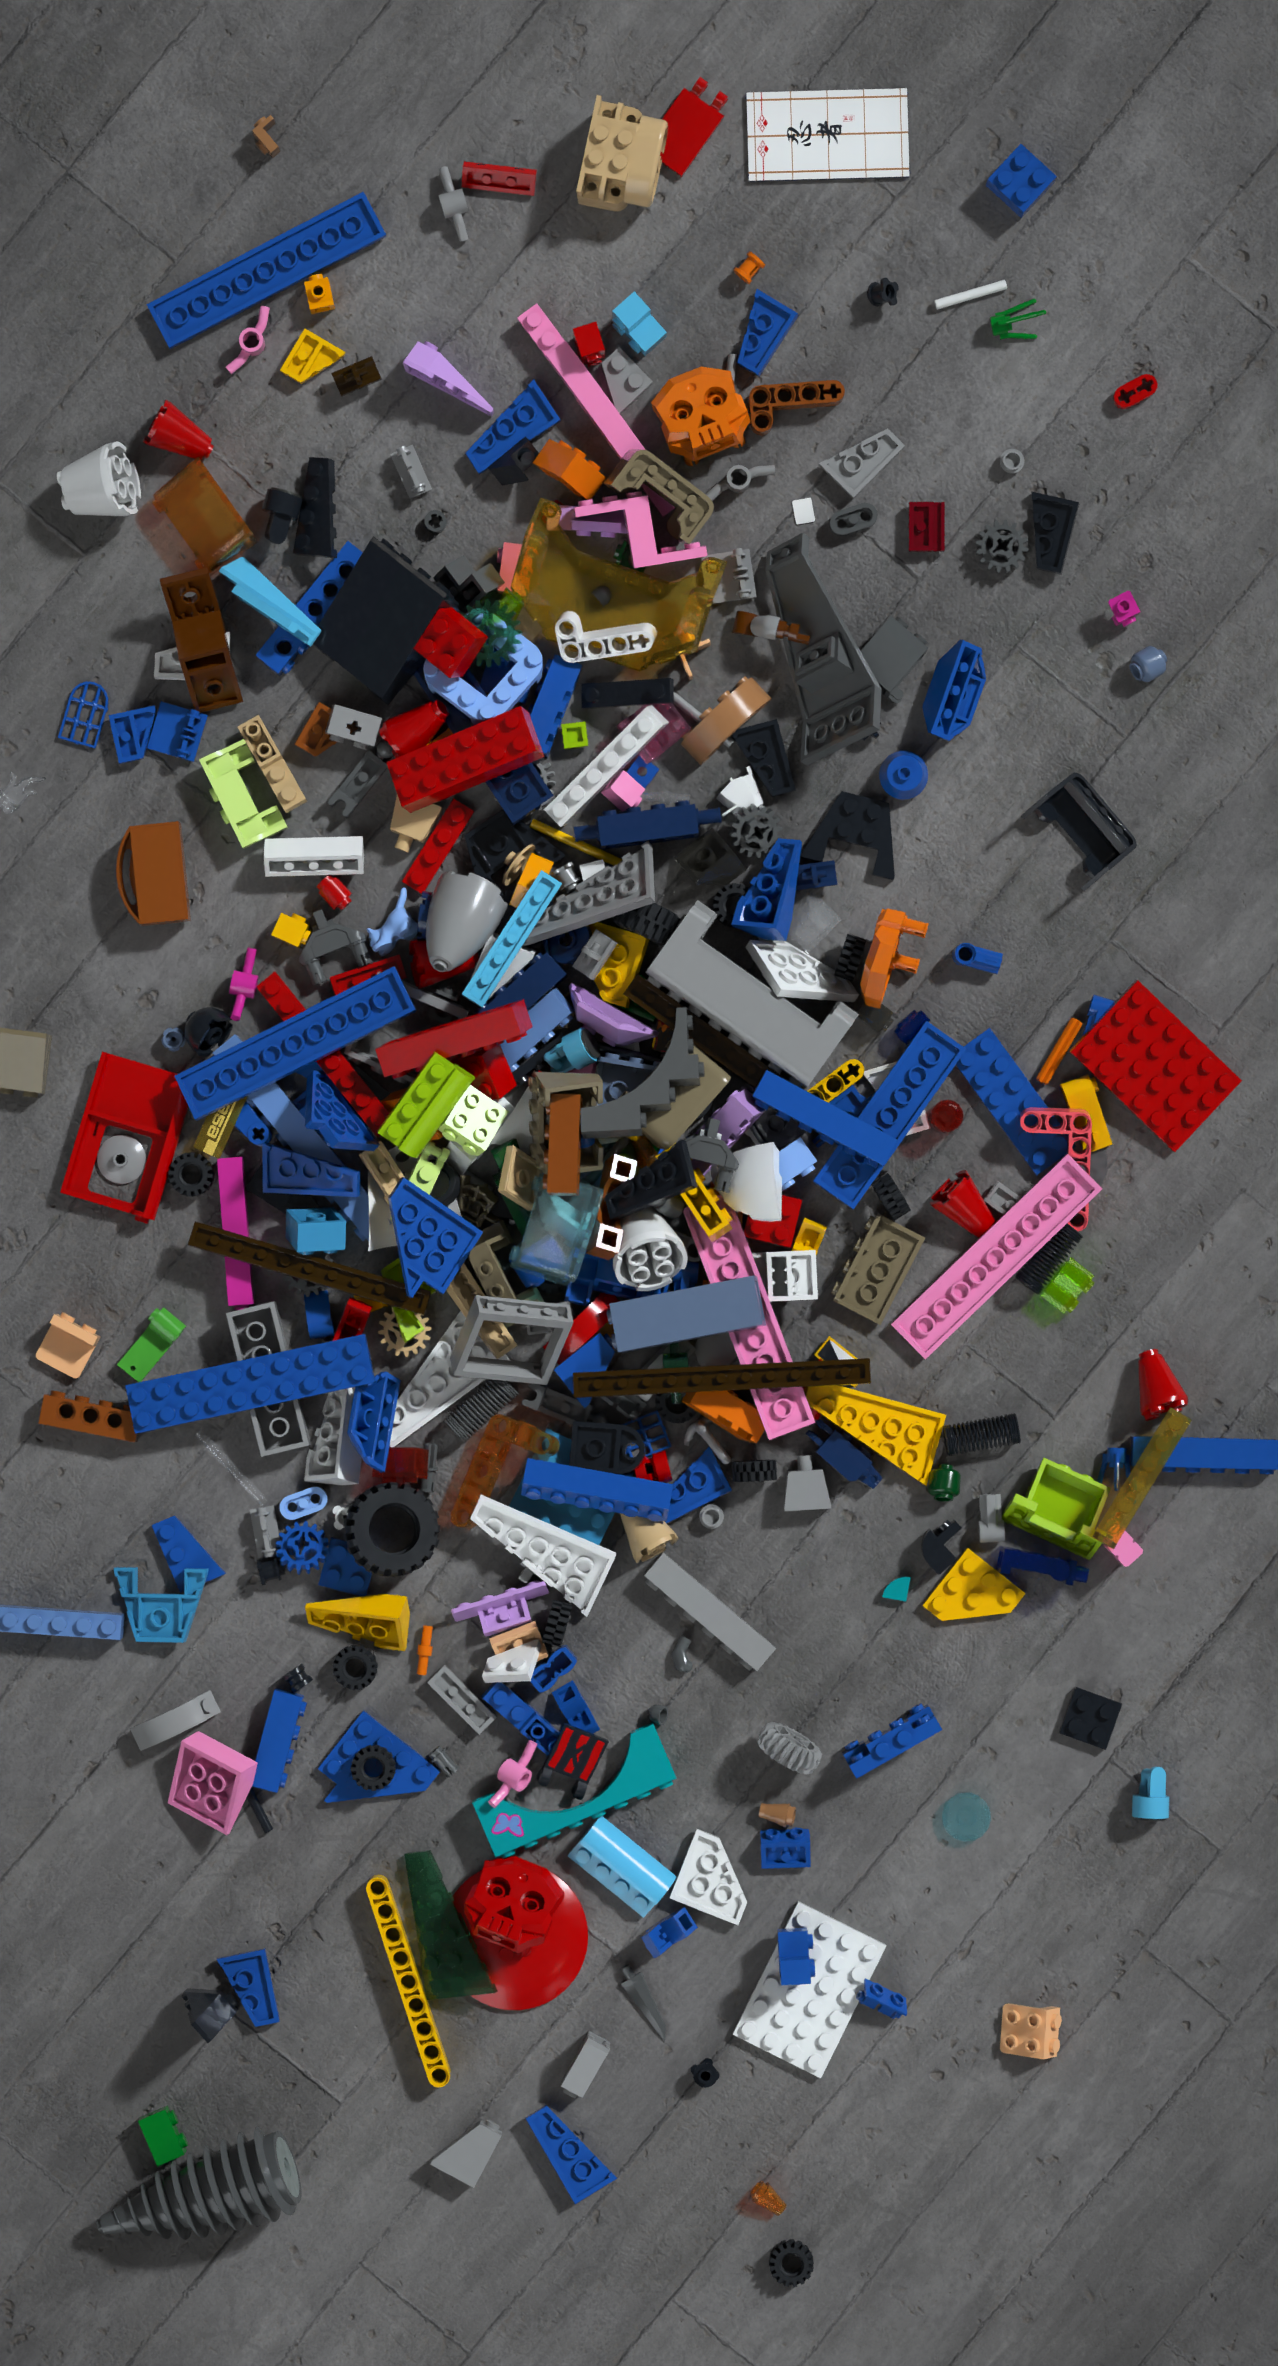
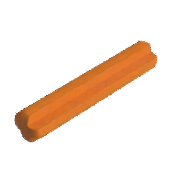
[1036,1018,1082,1085]

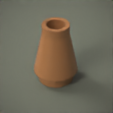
[759,1803,796,1828]

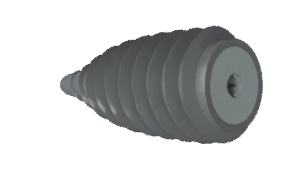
[96,2126,302,2240]

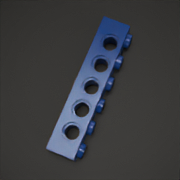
[256,541,363,676]

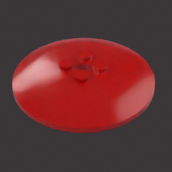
[441,1869,588,2010]

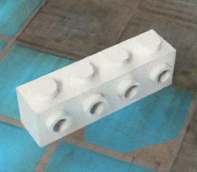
[264,836,364,877]

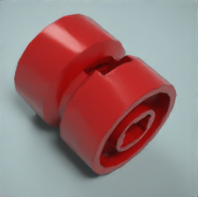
[635,1451,673,1483]

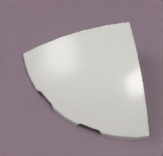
[710,1142,782,1222]

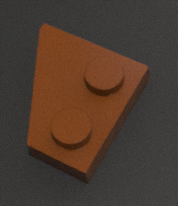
[294,702,358,757]

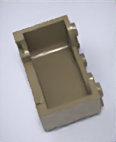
[603,449,714,544]

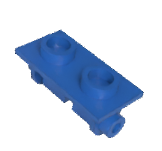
[856,1978,907,2019]

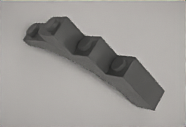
[580,1007,705,1139]

